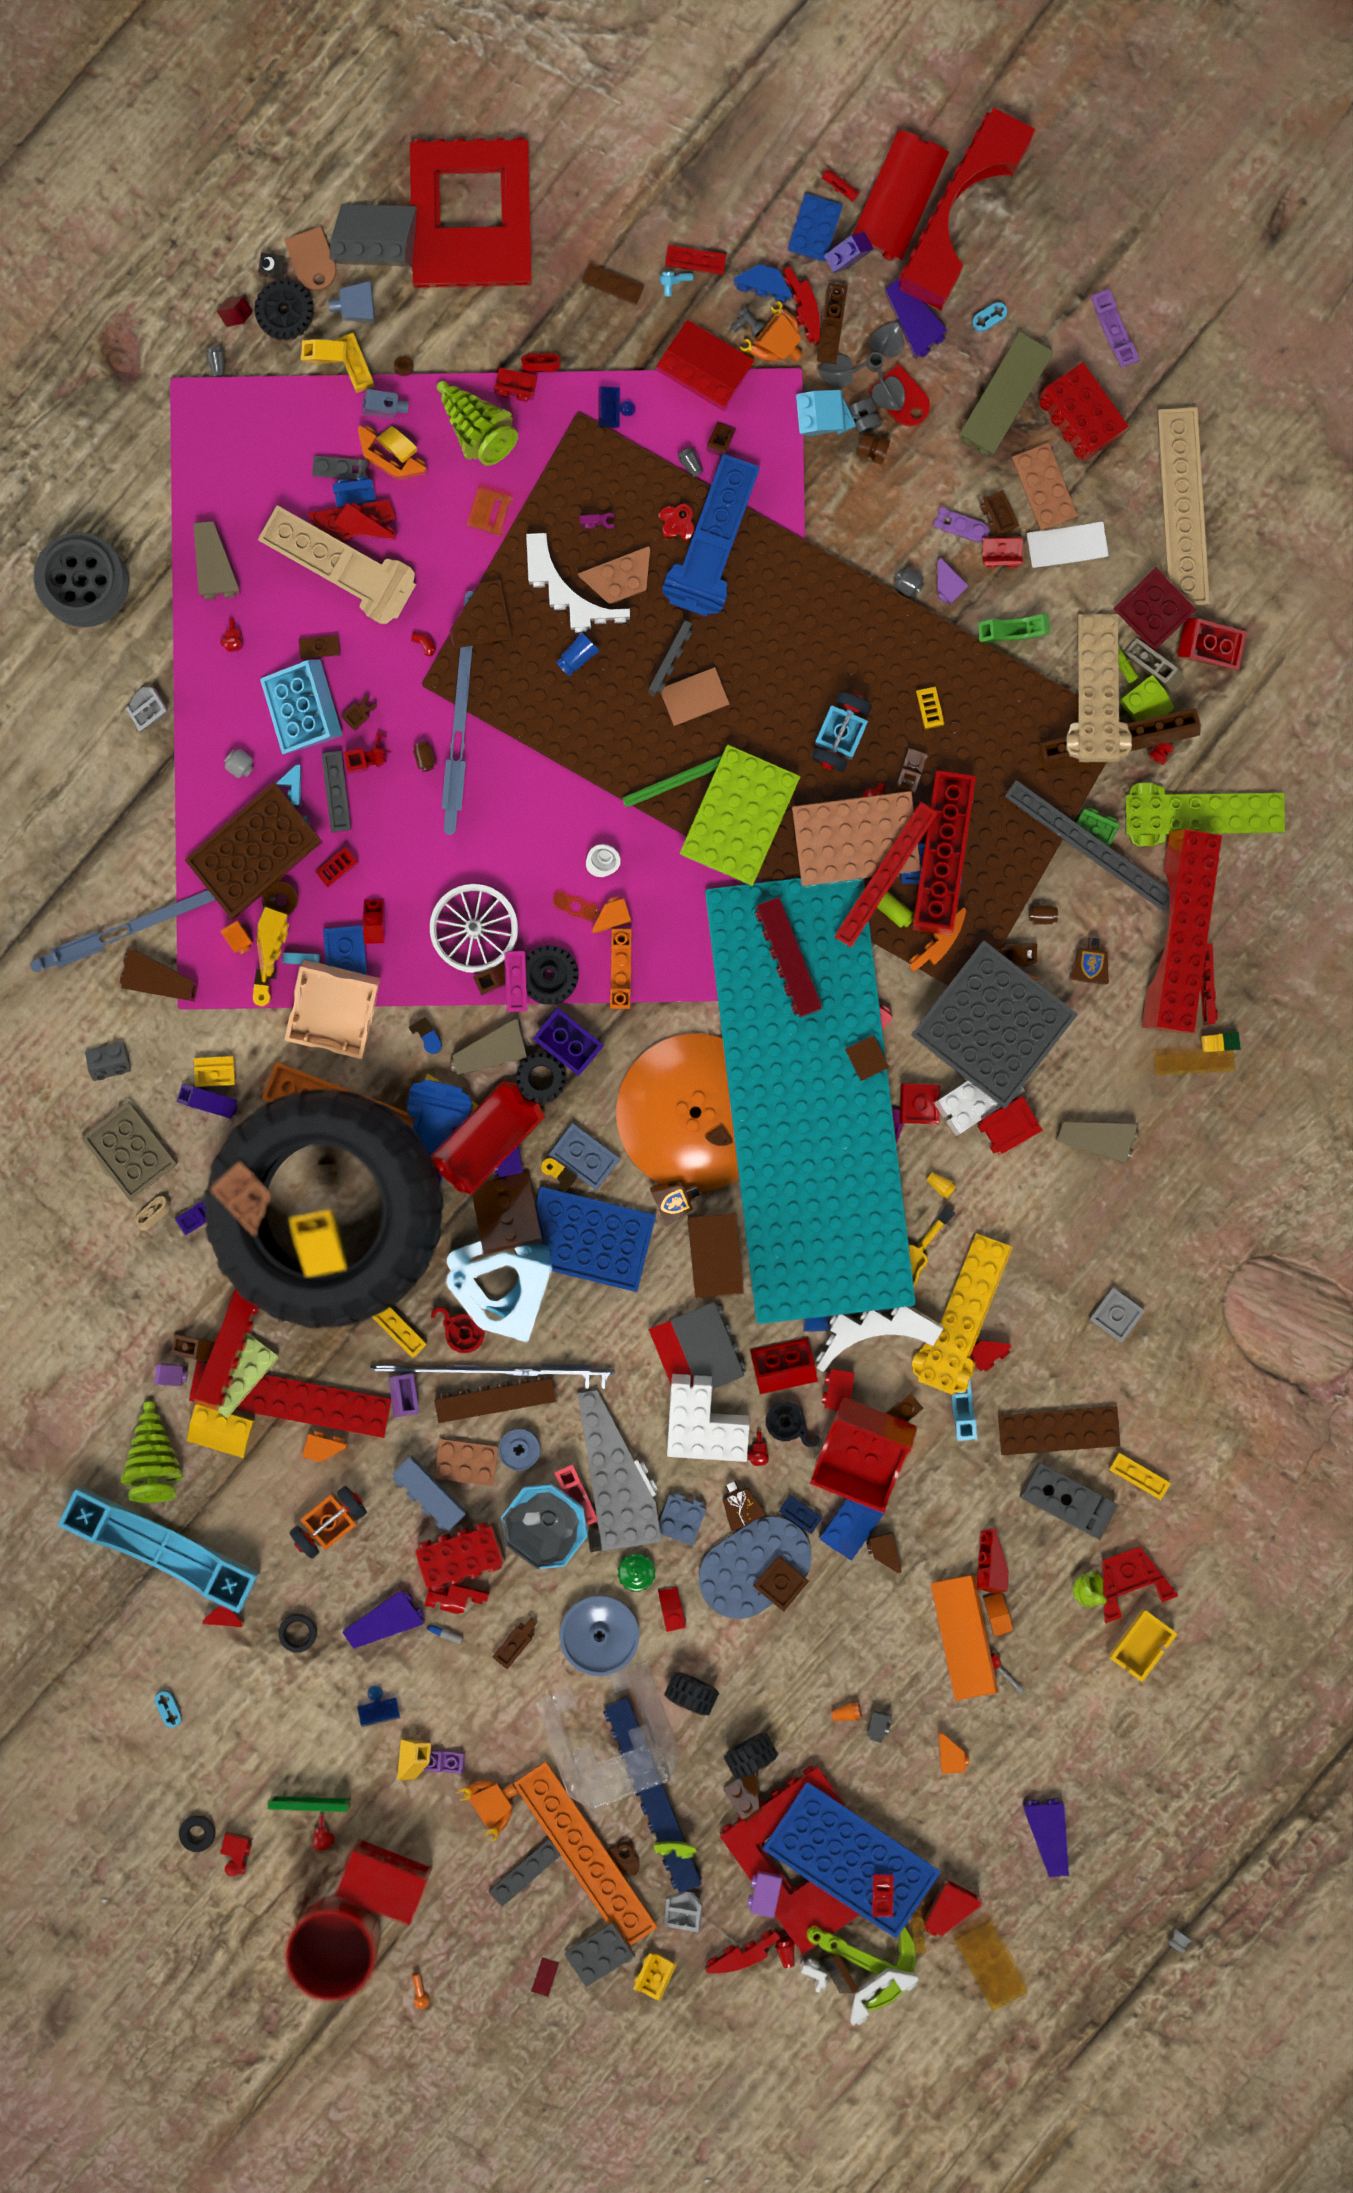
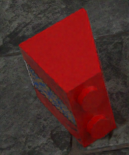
[922,1878,982,1936]

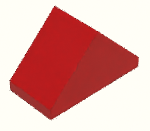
[202,1605,244,1627]

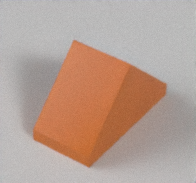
[983,1593,1013,1636]

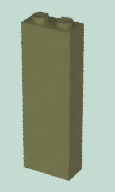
[959,332,1054,457]

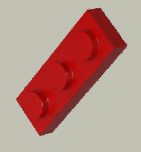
[665,245,727,275]

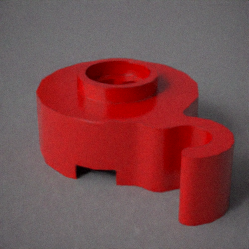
[431,1307,485,1353]

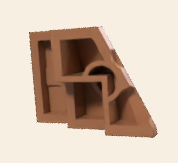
[210,1161,271,1235]

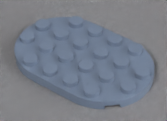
[699,1516,811,1619]

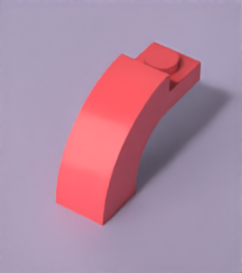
[555,1465,598,1526]

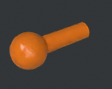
[412,1972,430,2009]

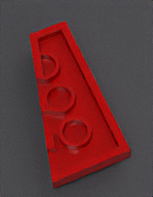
[308,500,396,542]
[1200,943,1218,1026]

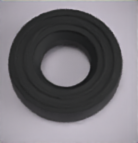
[179,1815,215,1852]

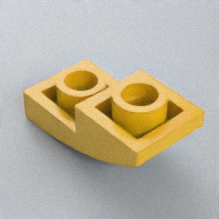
[377,426,417,463]

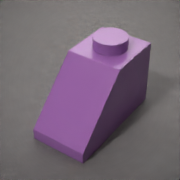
[936,558,968,605]
[154,1363,188,1386]

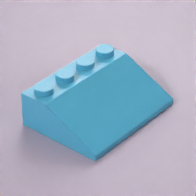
[260,660,343,755]

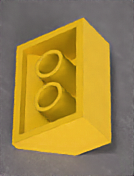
[187,1404,255,1458]

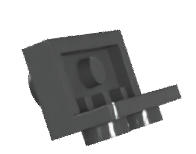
[85,1042,131,1081]

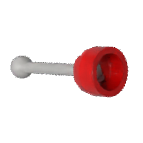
[991,1653,1024,1693]

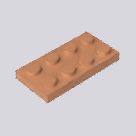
[1012,443,1078,531]

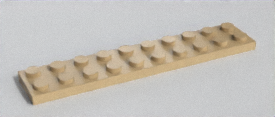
[1157,407,1210,606]

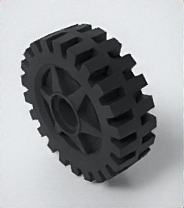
[254,279,314,341]
[525,946,579,1005]

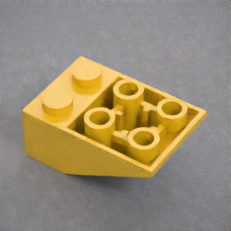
[256,907,290,982]
[290,1209,346,1277]

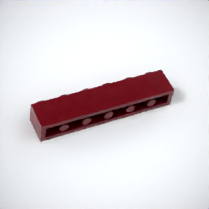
[754,897,822,1019]

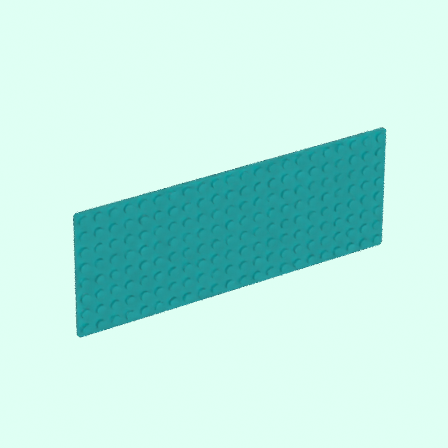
[705,878,915,1324]

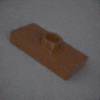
[298,635,340,660]

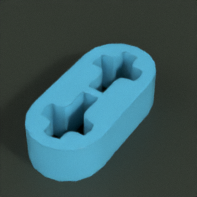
[972,303,1007,332]
[282,953,320,964]
[155,1690,182,1728]

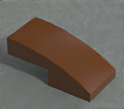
[896,747,928,793]

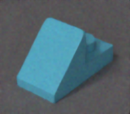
[276,765,302,807]

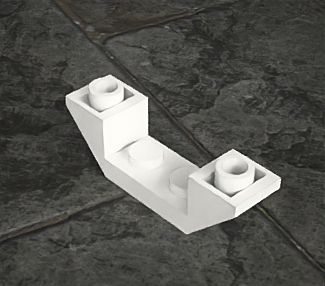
[850,1968,919,2025]

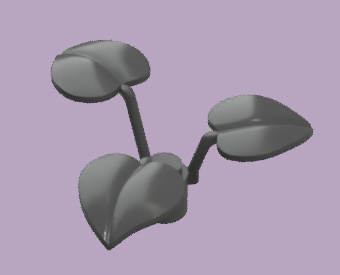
[818,322,905,411]

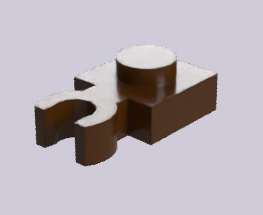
[341,696,377,731]

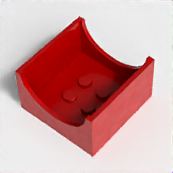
[810,1397,918,1513]
[335,1838,433,1926]

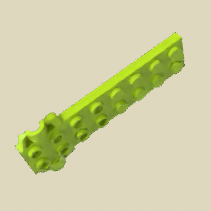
[1125,783,1285,847]

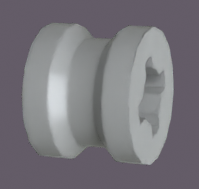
[1167,1929,1192,1953]

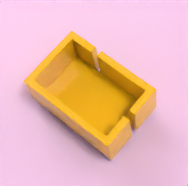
[1108,1608,1177,1682]

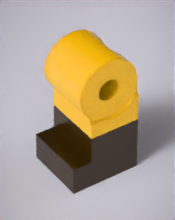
[253,969,277,1006]
[541,1158,578,1193]

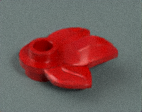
[658,504,695,541]

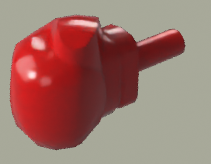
[220,618,243,652]
[747,1431,769,1466]
[313,1815,335,1851]

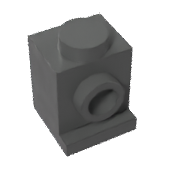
[867,1710,892,1742]

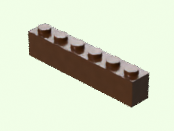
[434,1375,557,1423]

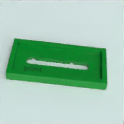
[267,1796,351,1812]

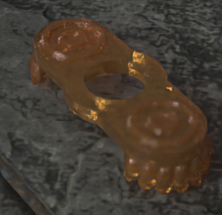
[553,892,598,921]

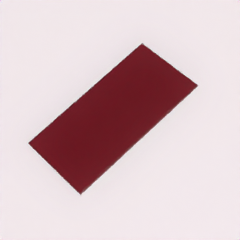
[531,1958,559,1997]

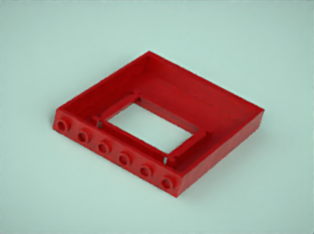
[410,137,532,288]
[720,1765,860,1955]

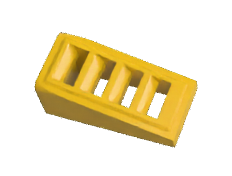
[916,687,944,730]

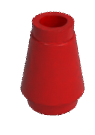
[775,1937,795,1968]

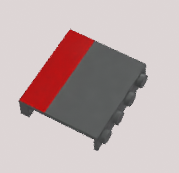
[648,1302,747,1389]

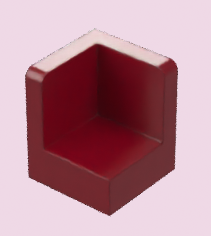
[217,296,253,327]

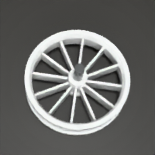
[430,884,518,973]

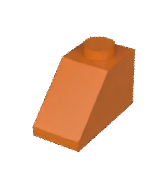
[592,896,631,934]
[220,921,253,955]
[938,1731,969,1774]

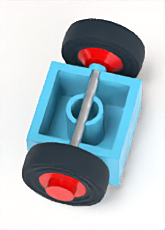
[812,692,872,772]

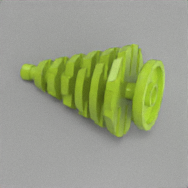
[436,381,518,466]
[120,1401,184,1503]

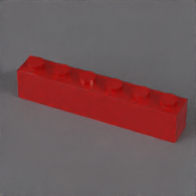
[194,1289,260,1411]

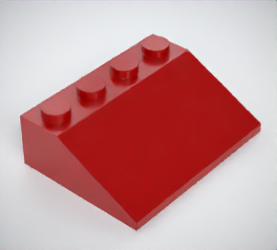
[657,320,755,411]

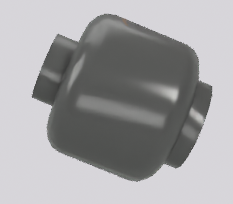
[894,567,924,596]

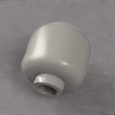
[224,749,254,778]

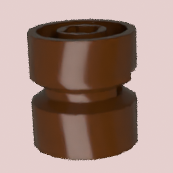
[856,432,891,465]

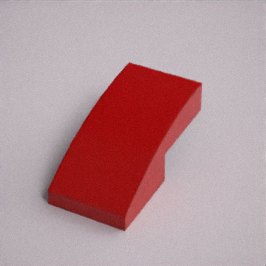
[872,1875,893,1917]

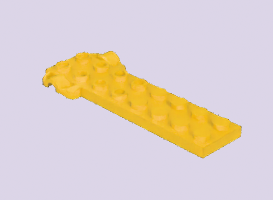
[912,1233,1013,1396]

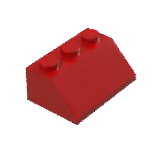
[750,1337,818,1395]

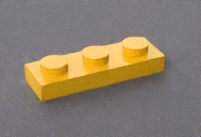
[335,333,375,393]
[372,1307,427,1358]
[1109,1452,1171,1500]

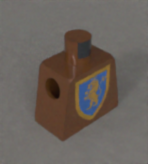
[1069,938,1109,985]
[650,1180,700,1226]

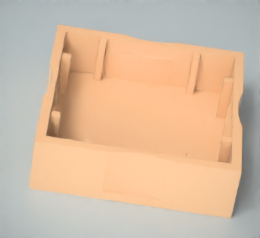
[285,960,381,1059]

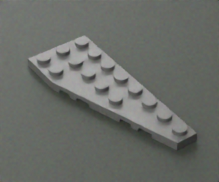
[578,1390,662,1552]

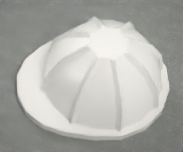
[586,843,621,877]

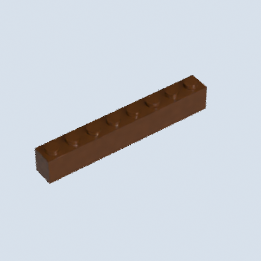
[1040,708,1201,771]

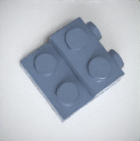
[659,1493,706,1546]

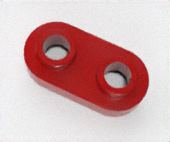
[521,353,561,372]

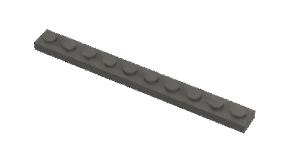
[1004,780,1170,911]

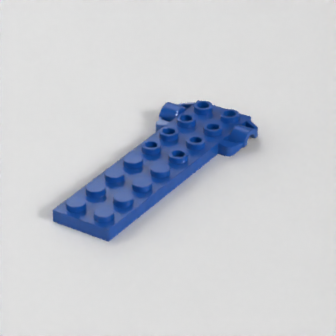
[662,454,760,617]
[407,1079,472,1189]

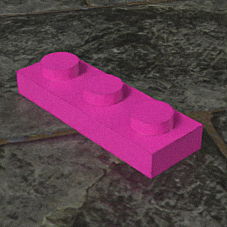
[504,951,527,1012]

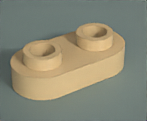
[135,1196,171,1231]

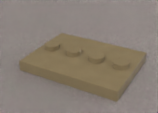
[81,1101,177,1201]

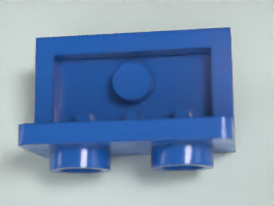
[332,477,376,507]

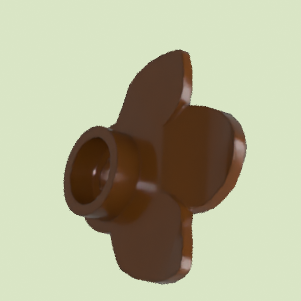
[607,1841,640,1875]

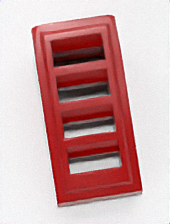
[315,847,358,888]

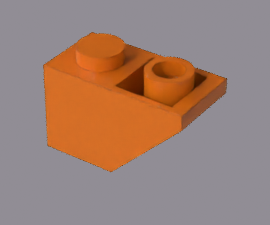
[302,1431,348,1462]

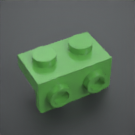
[1076,808,1120,847]

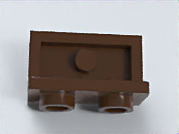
[980,490,1019,536]

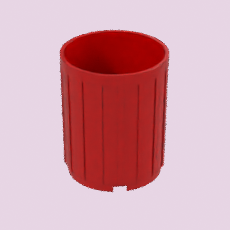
[285,1896,381,2001]

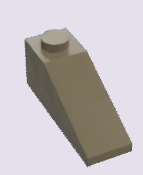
[1124,638,1185,694]

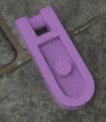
[933,507,989,543]

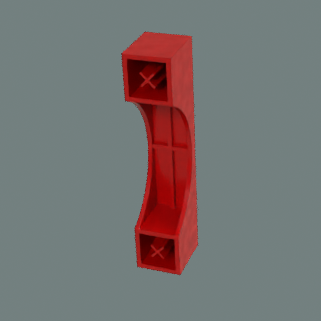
[898,107,1036,311]
[1142,829,1222,1034]

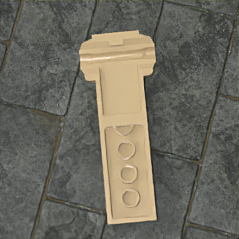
[258,505,416,624]
[1067,614,1131,762]

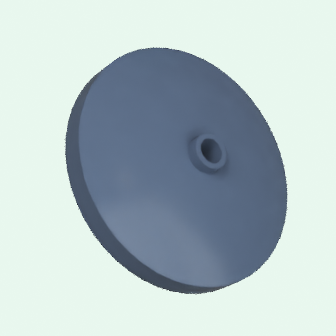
[559,1595,639,1676]

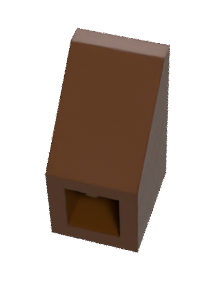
[473,964,505,996]

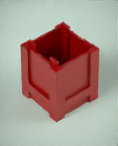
[977,1096,1043,1155]

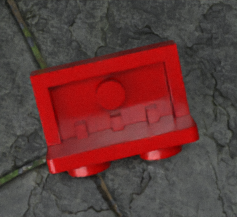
[982,536,1023,568]

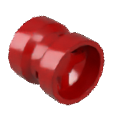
[1147,743,1175,766]

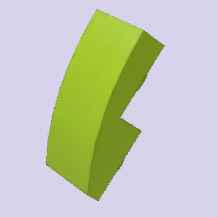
[654,1841,696,1859]

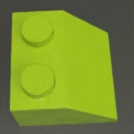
[1119,674,1175,722]

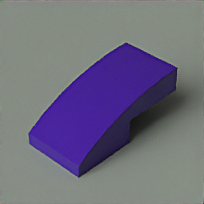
[174,1200,207,1236]

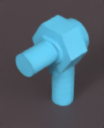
[660,271,693,296]

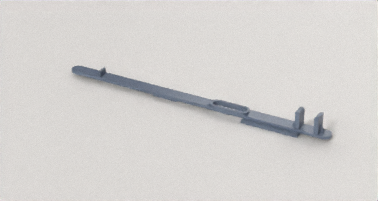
[442,591,474,835]
[31,890,216,972]
[370,1364,615,1389]

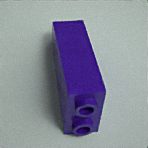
[885,277,947,359]
[342,1589,425,1649]
[1023,1798,1069,1877]

